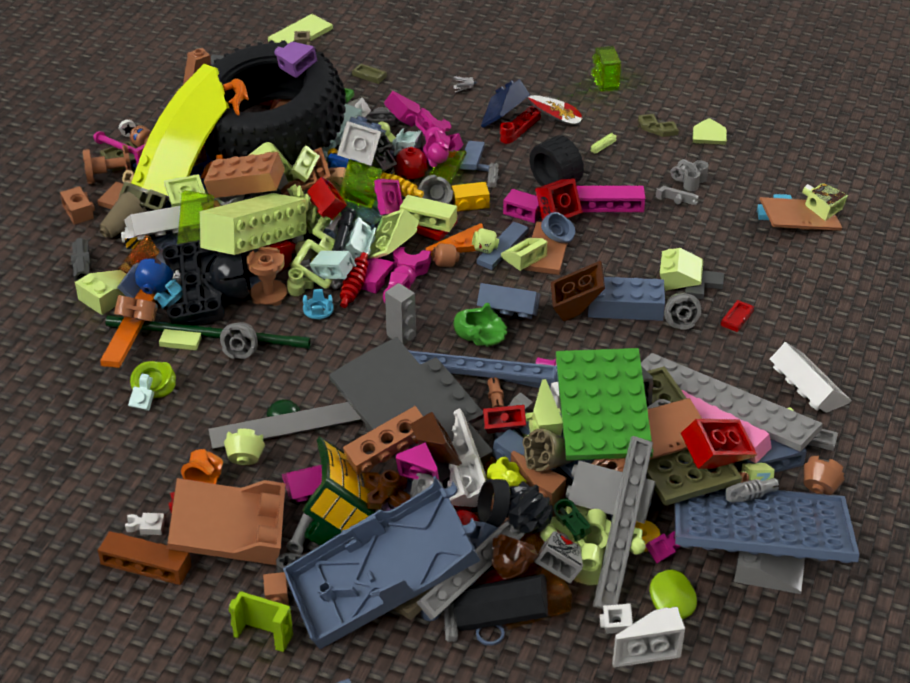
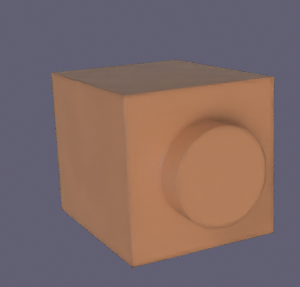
[263,572,289,606]

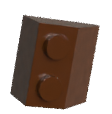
[410,412,462,466]

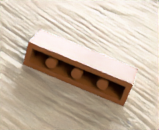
[98,531,192,585]

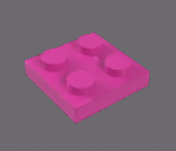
[374,179,403,215]

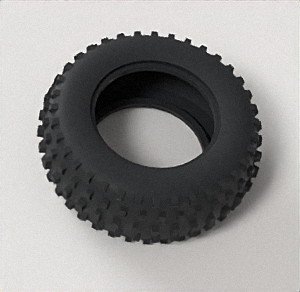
[203,40,346,165]

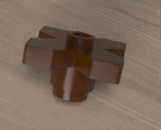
[363,470,411,509]

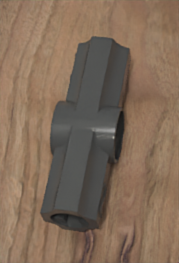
[71,238,92,281]

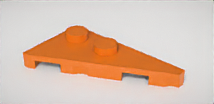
[425,223,483,256]

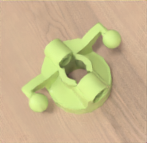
[540,509,646,585]

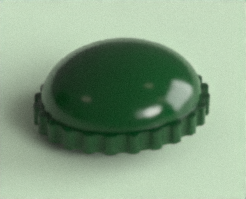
[267,399,300,417]

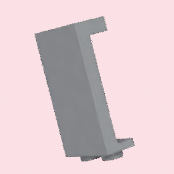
[565,461,656,524]

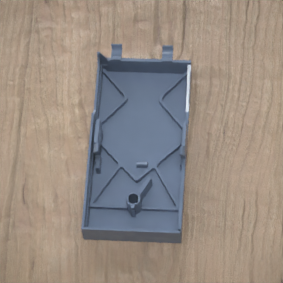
[283,476,481,649]

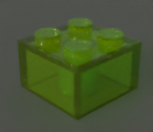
[592,46,621,92]
[339,159,382,208]

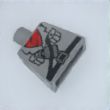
[535,531,583,584]

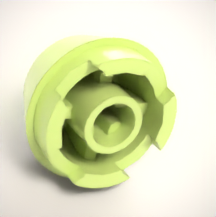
[224,429,265,465]

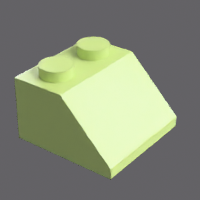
[660,248,703,291]

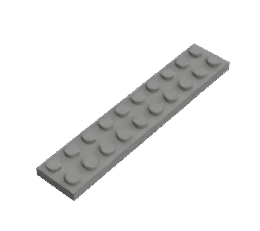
[641,353,822,452]

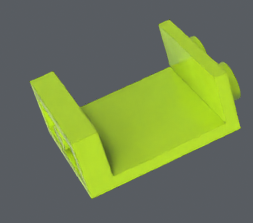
[229,591,293,652]

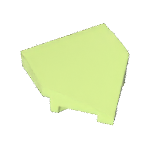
[692,118,726,145]

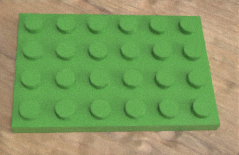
[555,348,653,460]

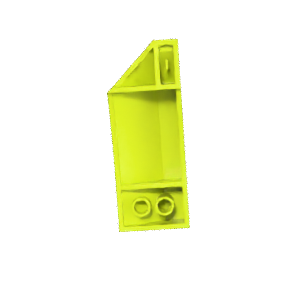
[131,64,229,196]

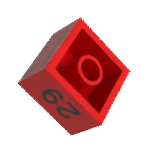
[535,179,583,221]

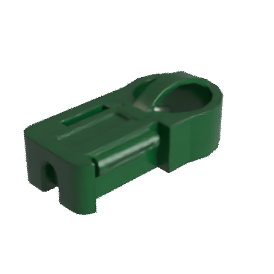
[554,499,591,541]

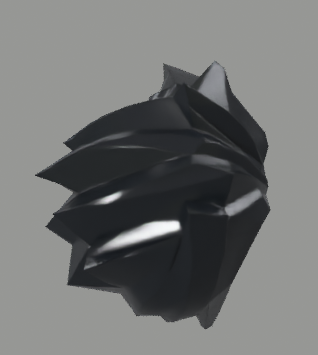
[506,481,553,534]

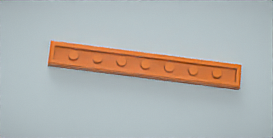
[100,289,156,368]

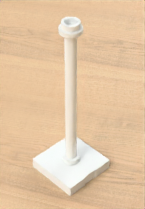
[337,121,381,165]

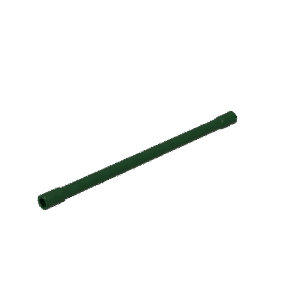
[105,315,311,349]

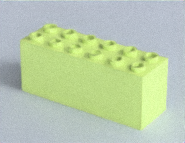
[200,193,307,255]

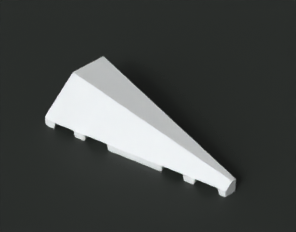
[447,408,494,507]

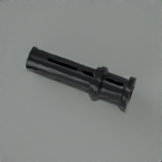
[331,207,357,251]

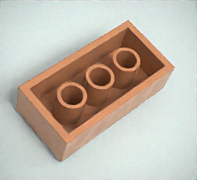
[203,152,285,199]

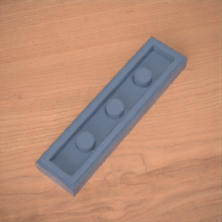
[477,222,529,270]

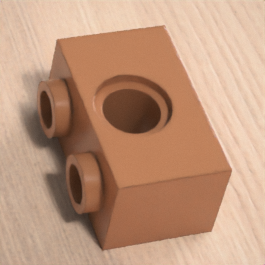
[60,186,95,225]

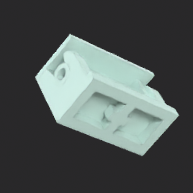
[392,129,422,155]
[343,217,376,260]
[310,251,356,279]

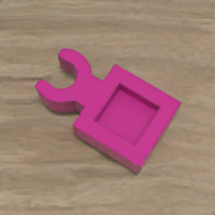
[646,531,681,563]

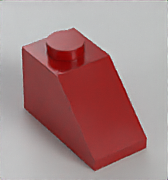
[483,405,527,434]

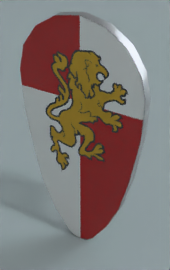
[527,96,582,125]

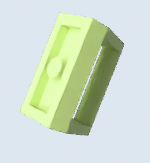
[501,238,547,271]

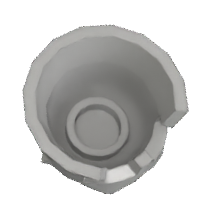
[419,174,453,204]

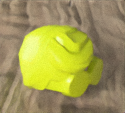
[486,457,527,487]

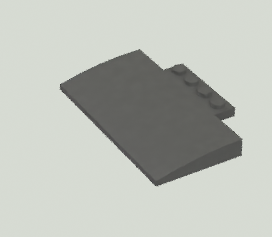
[329,337,493,485]

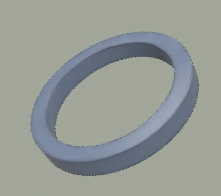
[476,625,504,646]

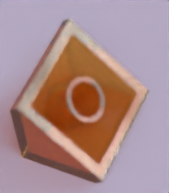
[118,234,160,274]

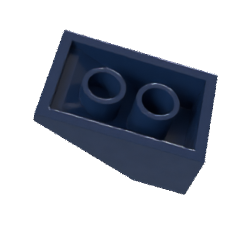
[481,79,530,128]

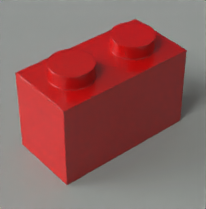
[307,177,347,220]

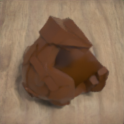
[492,534,539,580]

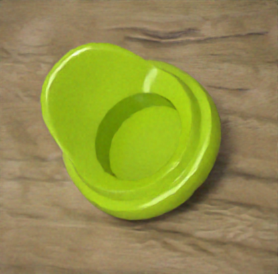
[130,361,176,398]
[649,570,697,619]

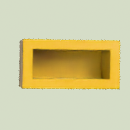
[452,182,490,212]

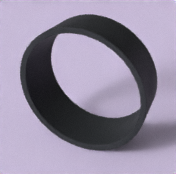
[477,479,510,527]

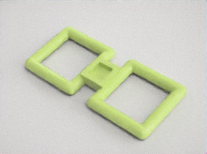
[291,213,353,289]

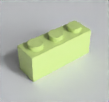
[400,195,457,232]

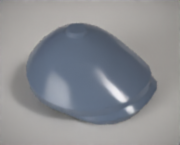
[541,212,575,243]

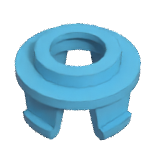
[154,279,183,309]
[303,289,334,319]

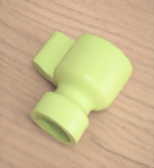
[287,267,314,296]

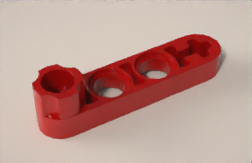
[500,106,541,144]

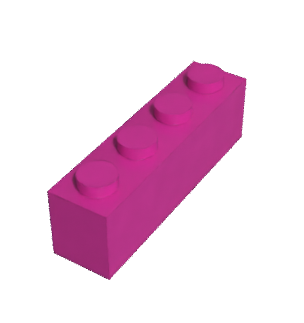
[577,186,645,212]

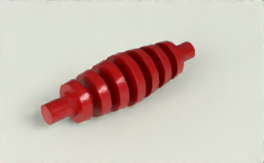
[340,252,369,308]

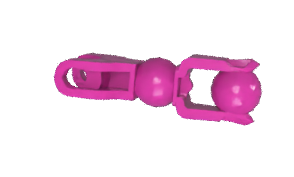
[415,108,451,167]
[383,247,431,303]

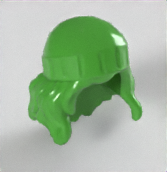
[454,303,507,347]

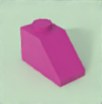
[383,91,420,127]

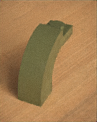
[119,181,169,211]

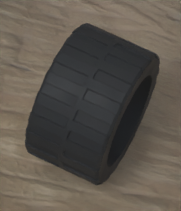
[529,135,584,186]

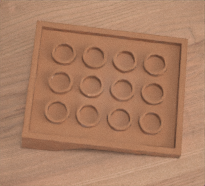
[167,478,285,565]

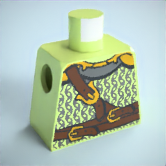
[802,183,848,220]

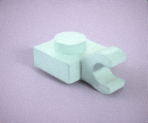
[128,373,155,411]

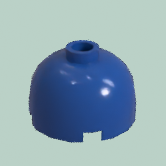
[135,259,173,294]

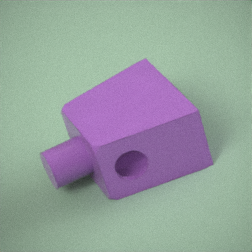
[275,42,317,78]

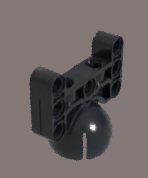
[162,240,251,326]

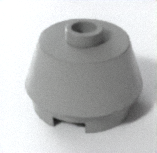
[664,293,701,330]
[220,322,258,359]

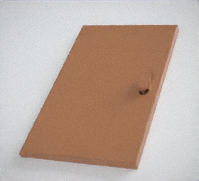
[760,197,842,231]
[647,398,702,459]

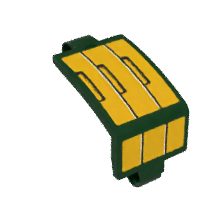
[303,436,376,546]

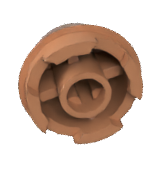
[804,456,845,495]

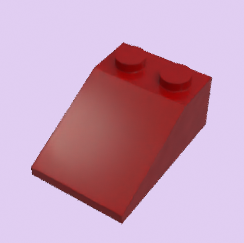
[681,419,758,469]

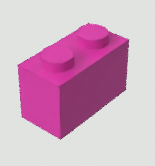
[503,189,541,223]

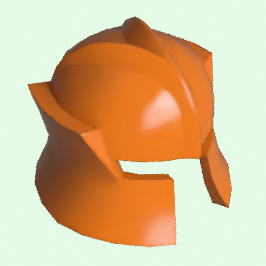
[181,449,223,484]

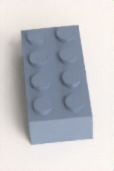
[588,277,665,321]

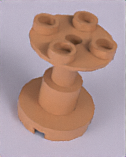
[83,145,131,184]
[247,247,287,306]

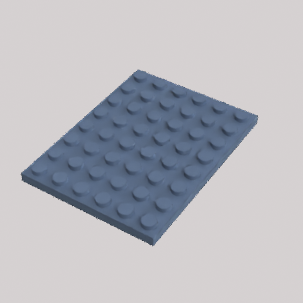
[674,482,859,563]

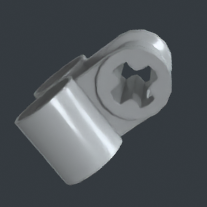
[670,159,709,191]

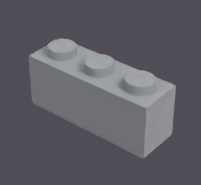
[385,283,416,345]

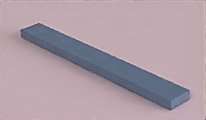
[408,350,557,384]

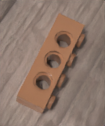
[343,406,423,475]

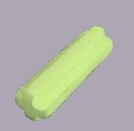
[590,133,616,154]

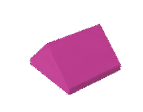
[396,442,439,480]

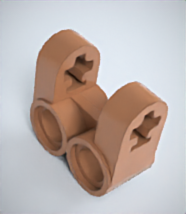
[114,295,158,322]

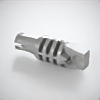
[726,478,779,502]

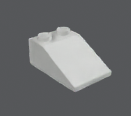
[612,607,685,668]

